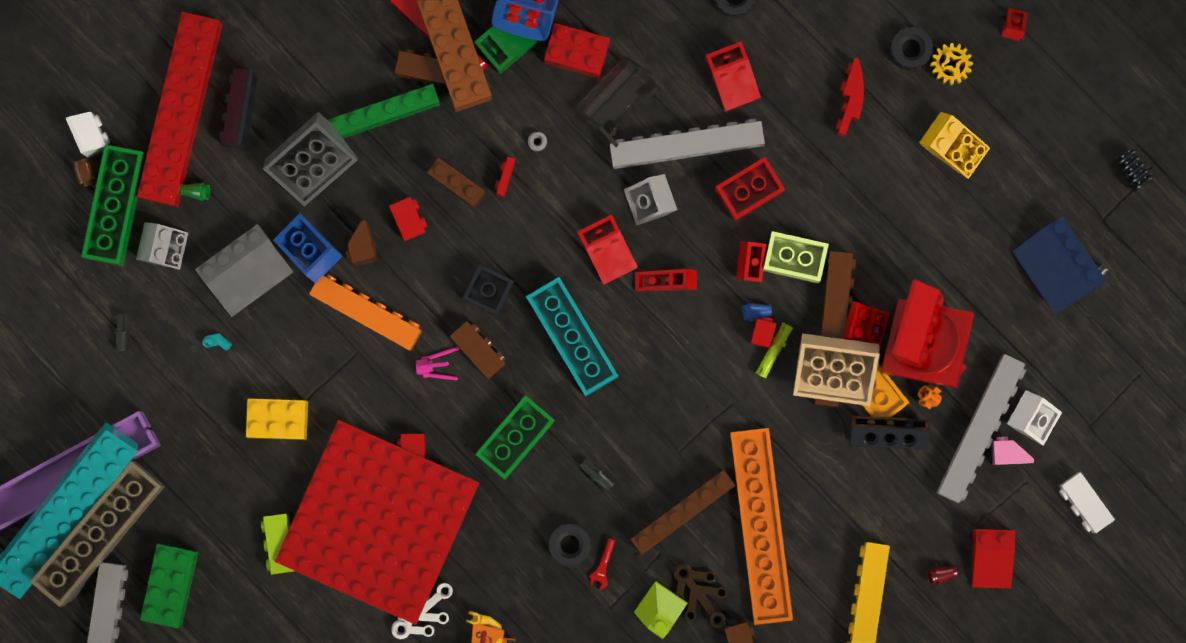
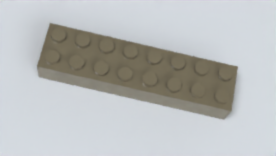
[30,461,165,607]

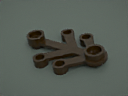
[674,563,727,628]

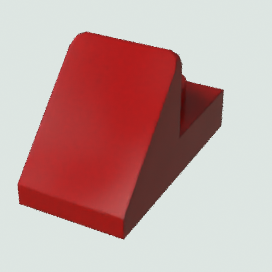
[1002,8,1027,41]

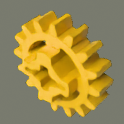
[930,43,973,85]

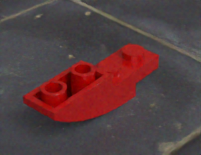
[835,58,864,137]

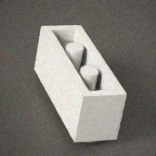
[1059,472,1115,533]

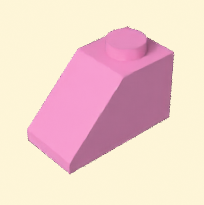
[991,437,1034,465]

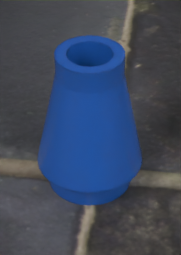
[742,303,772,322]

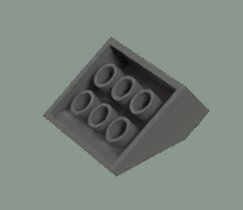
[263,112,358,206]
[195,224,294,317]

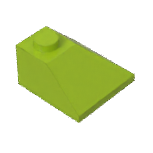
[634,581,687,639]

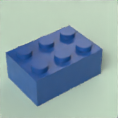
[273,213,343,283]

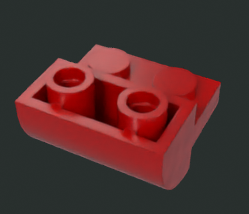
[842,302,890,350]

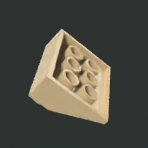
[793,334,879,406]

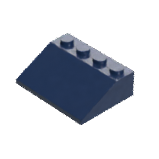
[1012,216,1105,314]

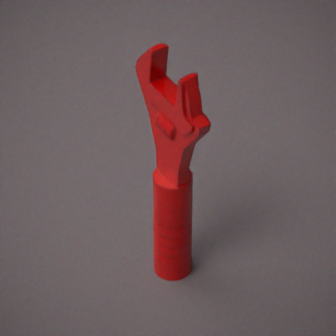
[589,538,616,590]

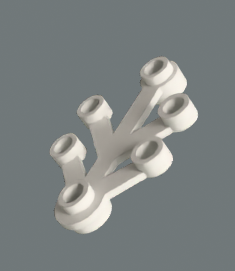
[391,583,453,639]

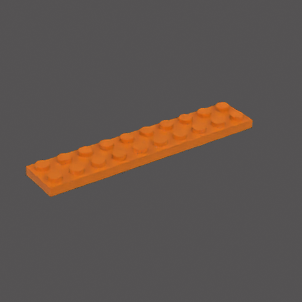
[730,428,793,625]

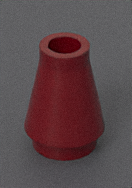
[927,566,958,586]

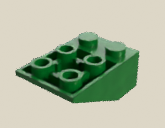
[474,26,539,74]

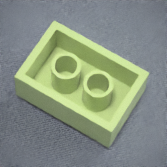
[763,231,829,283]

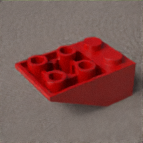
[705,42,761,112]
[577,214,638,285]

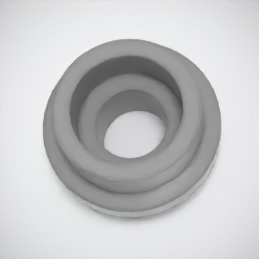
[528,132,547,151]

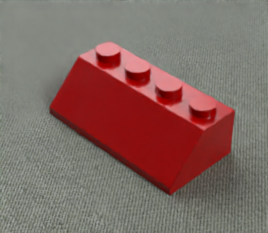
[892,280,944,368]

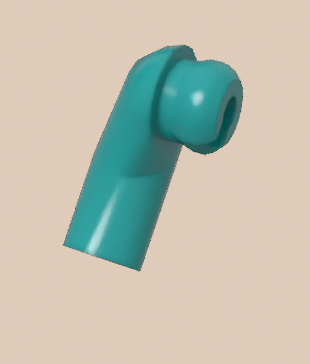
[202,333,232,351]

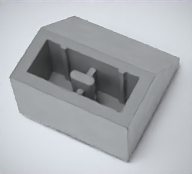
[136,222,188,270]

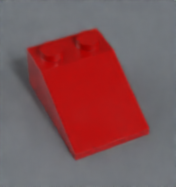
[972,529,1015,588]

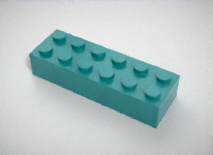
[526,277,619,397]

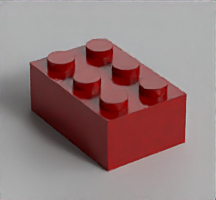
[544,23,610,79]
[715,157,785,221]

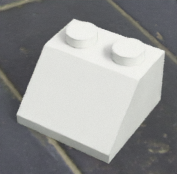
[66,112,110,158]
[1007,390,1062,445]

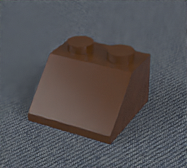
[346,220,378,266]

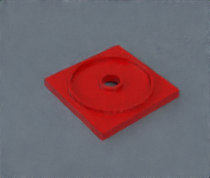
[881,299,974,388]

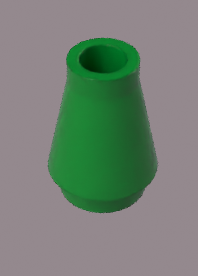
[180,182,210,201]

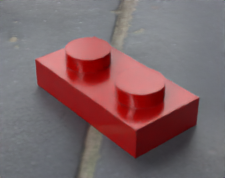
[494,157,516,198]

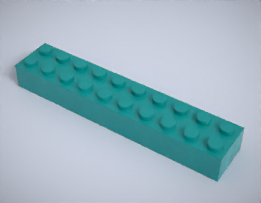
[0,422,138,599]

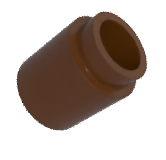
[73,158,98,188]

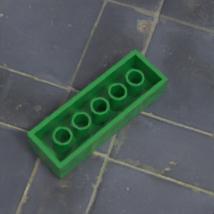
[81,145,147,266]

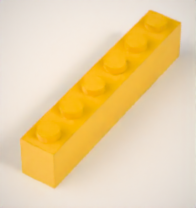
[847,542,890,643]

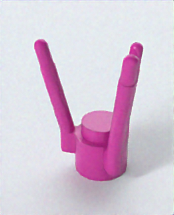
[416,347,460,380]

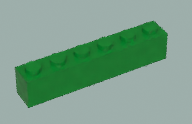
[328,84,441,139]

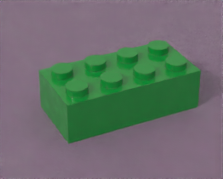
[475,395,555,480]
[140,544,198,628]

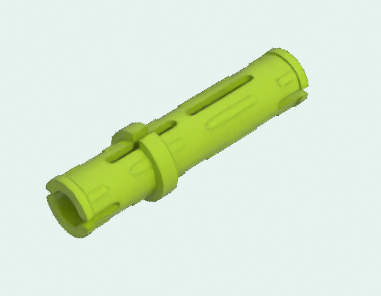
[755,322,793,379]

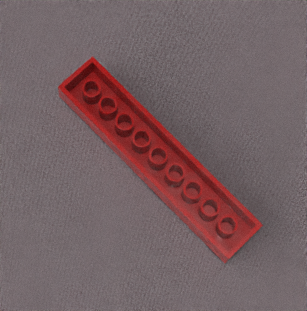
[137,12,223,208]

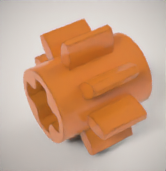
[918,384,942,409]

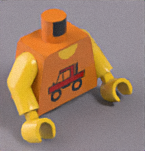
[466,611,515,643]

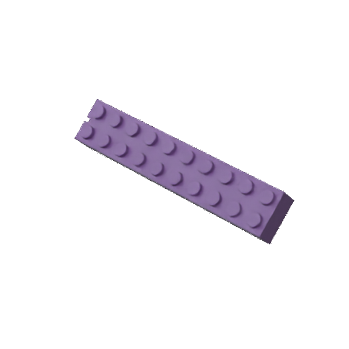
[0,411,161,532]

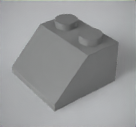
[624,174,677,225]

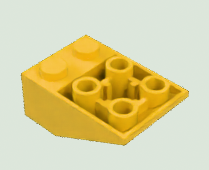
[919,112,990,179]

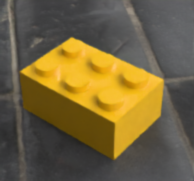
[246,399,308,440]

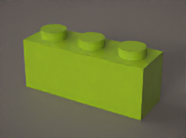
[261,513,294,575]

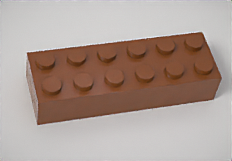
[417,0,492,112]

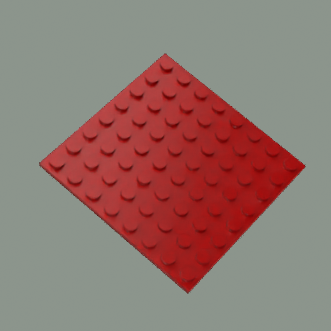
[275,420,479,625]

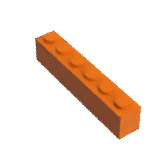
[309,274,422,351]

